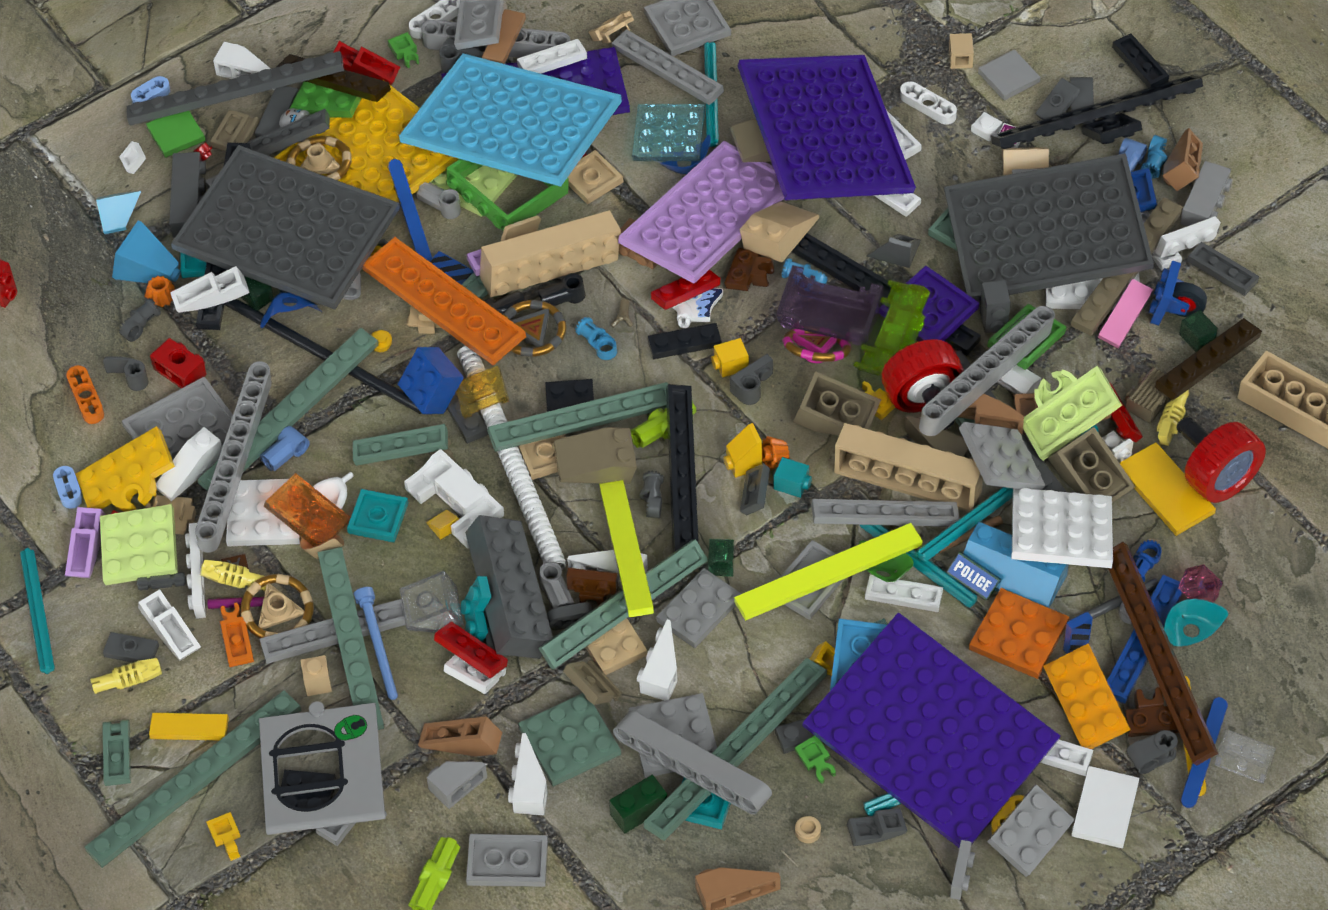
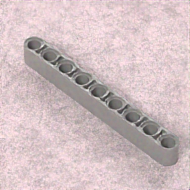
[919,306,1055,436]
[195,361,272,553]

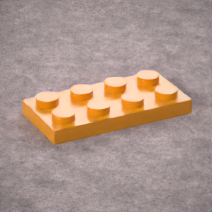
[1043,643,1131,749]

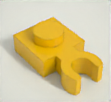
[862,381,895,420]

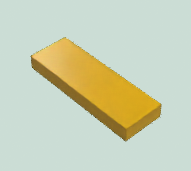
[149,713,229,741]

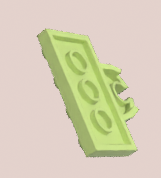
[1023,366,1122,461]

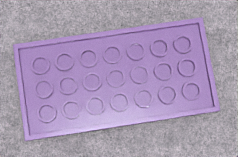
[618,141,784,283]

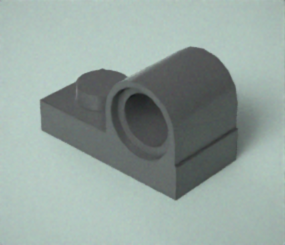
[439,38,484,73]
[730,354,773,405]

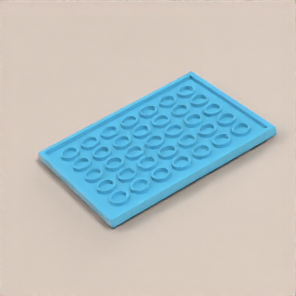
[399,53,622,187]

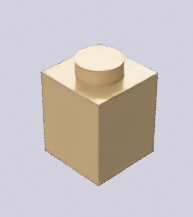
[949,33,974,69]
[301,655,332,696]

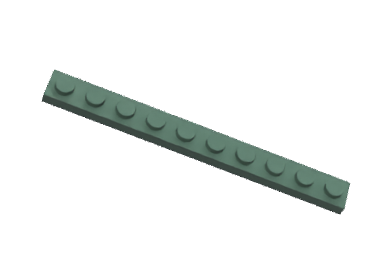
[198,328,378,491]
[643,658,827,841]
[85,690,301,868]

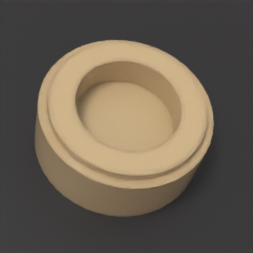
[795,816,821,843]

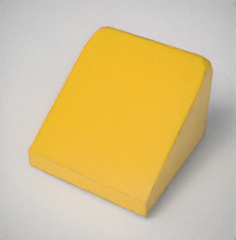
[427,510,459,540]
[810,641,835,676]

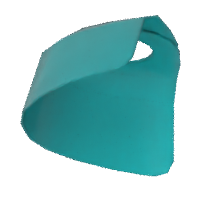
[1164,599,1229,647]

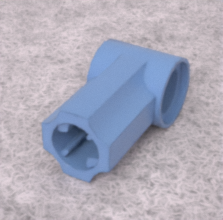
[1119,138,1147,172]
[260,426,310,471]

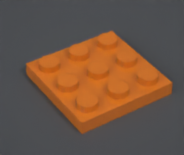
[969,588,1069,679]

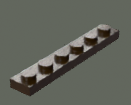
[276,54,391,102]
[1155,318,1262,400]

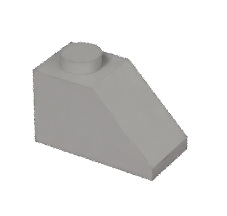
[427,761,488,809]

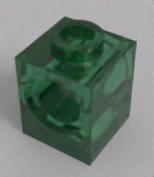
[708,539,734,577]

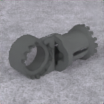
[119,298,161,342]
[639,470,664,518]

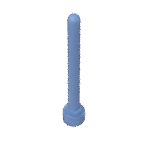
[353,587,398,700]

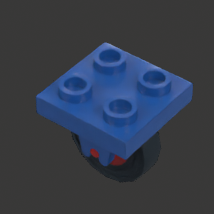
[1149,260,1207,326]

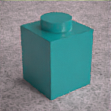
[774,457,812,498]

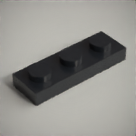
[1112,33,1169,88]
[648,323,722,360]

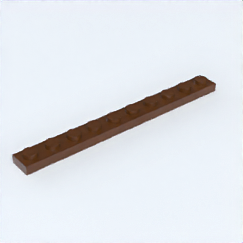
[1108,542,1219,766]

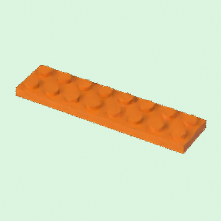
[362,237,526,365]

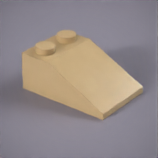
[740,201,819,262]

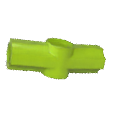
[630,401,696,448]
[408,837,460,910]

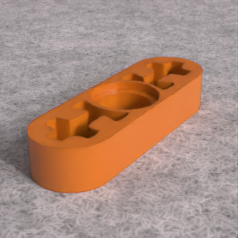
[66,365,104,424]

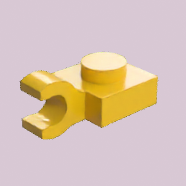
[206,812,241,861]

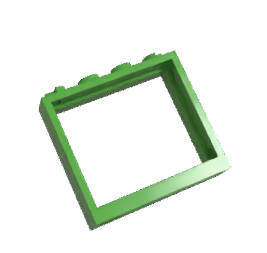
[446,159,569,231]

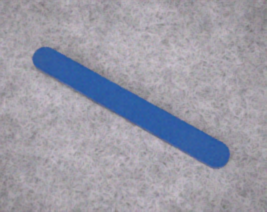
[388,159,432,261]
[1181,697,1228,808]

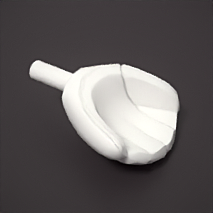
[313,472,354,512]

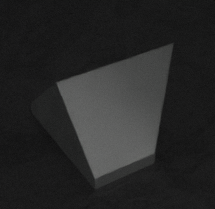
[866,234,921,268]

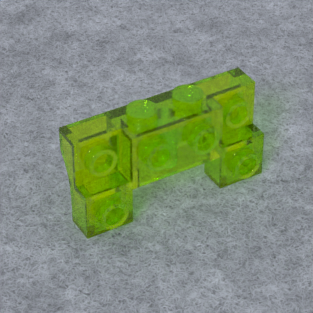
[853,280,930,376]

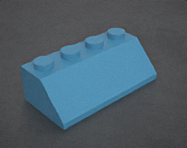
[964,522,1069,608]

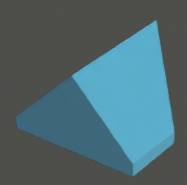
[96,191,141,234]

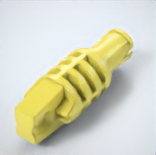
[1156,390,1189,446]
[200,560,266,591]
[90,658,162,694]

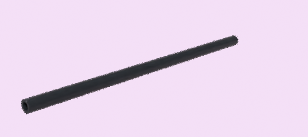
[225,299,422,414]

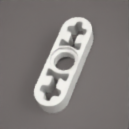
[409,0,460,39]
[900,82,957,125]

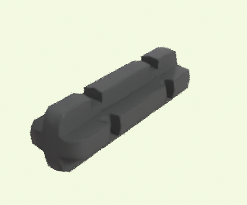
[137,572,186,591]

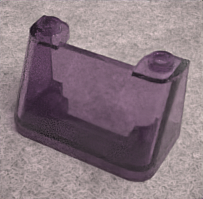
[777,265,884,345]

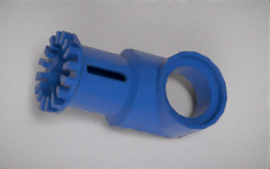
[1133,540,1162,582]

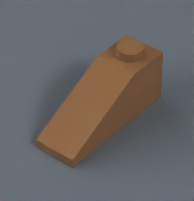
[1163,128,1203,191]
[418,716,503,757]
[695,867,781,910]

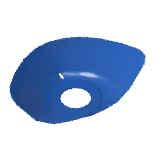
[654,135,711,175]
[260,292,322,328]

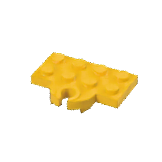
[76,426,175,512]

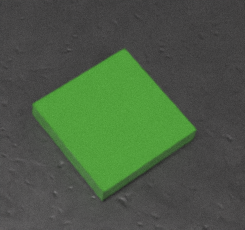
[146,111,206,158]

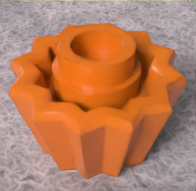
[144,276,175,307]
[762,436,789,471]

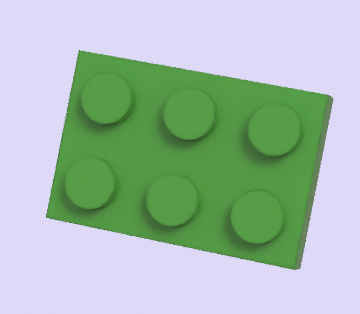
[290,81,361,118]
[987,304,1067,370]

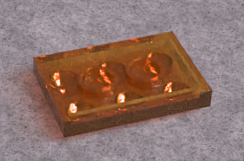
[263,473,351,547]

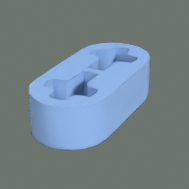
[131,76,170,103]
[53,466,83,509]

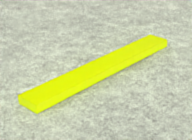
[599,480,654,617]
[734,523,923,621]

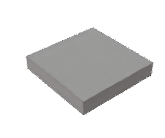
[978,49,1041,101]

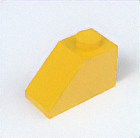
[723,423,762,478]

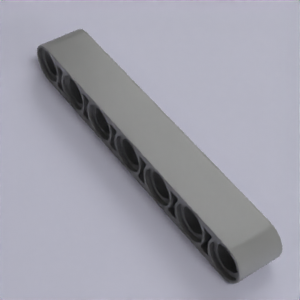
[421,20,570,58]
[613,711,772,815]

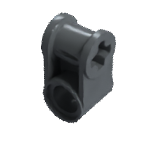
[1126,730,1178,774]

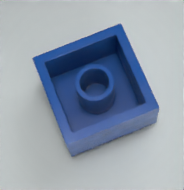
[398,347,464,414]

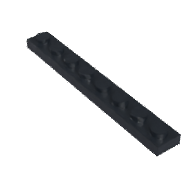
[666,384,699,553]

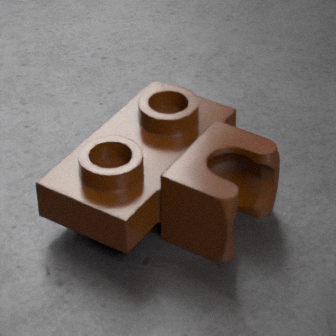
[725,248,774,291]
[566,568,618,605]
[1124,687,1179,737]

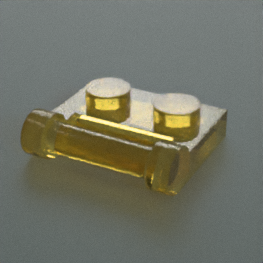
[456,365,509,419]

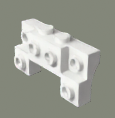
[404,449,504,549]

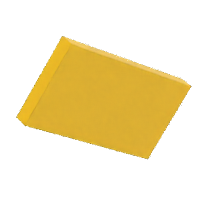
[1120,442,1216,536]

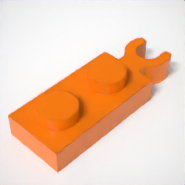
[220,603,254,667]

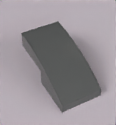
[847,808,907,846]

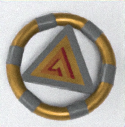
[502,300,566,357]

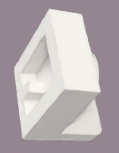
[1102,430,1133,462]

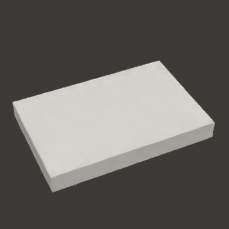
[1072,766,1139,849]

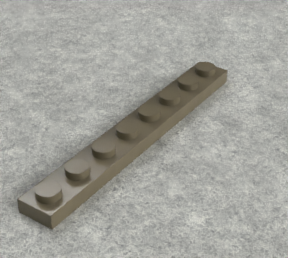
[1071,197,1184,336]

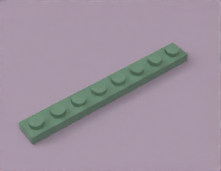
[487,382,668,452]
[539,539,708,669]
[317,547,384,730]

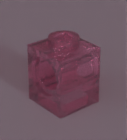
[1178,564,1223,603]

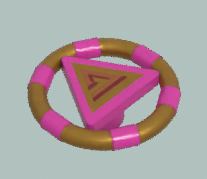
[782,327,851,363]

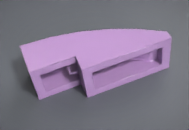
[65,507,106,578]

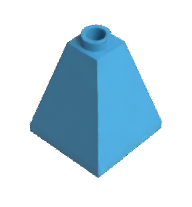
[112,220,181,283]

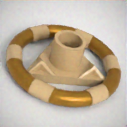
[286,136,351,181]
[241,574,314,638]

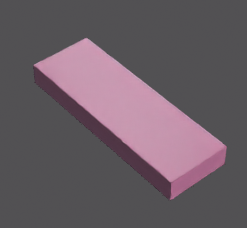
[1098,279,1153,349]

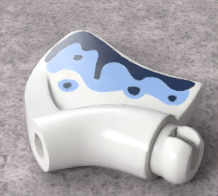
[672,288,723,328]

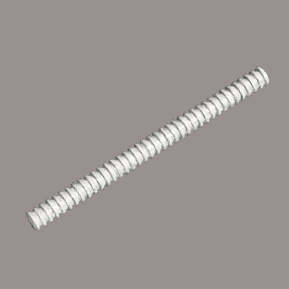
[457,346,567,570]

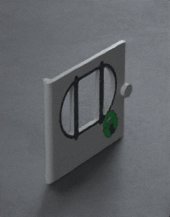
[259,701,387,835]

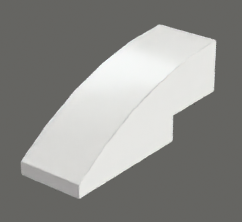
[170,266,250,312]
[138,589,201,661]

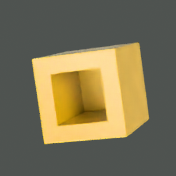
[711,338,749,378]

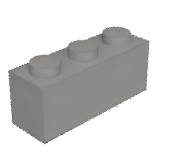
[1180,161,1233,226]

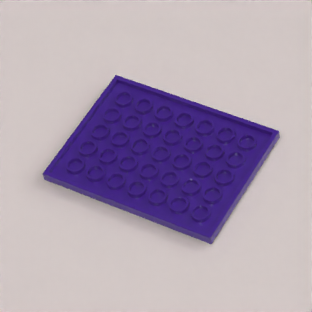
[737,55,916,200]
[802,612,1061,848]

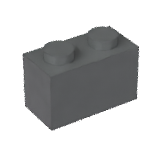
[980,280,1011,334]

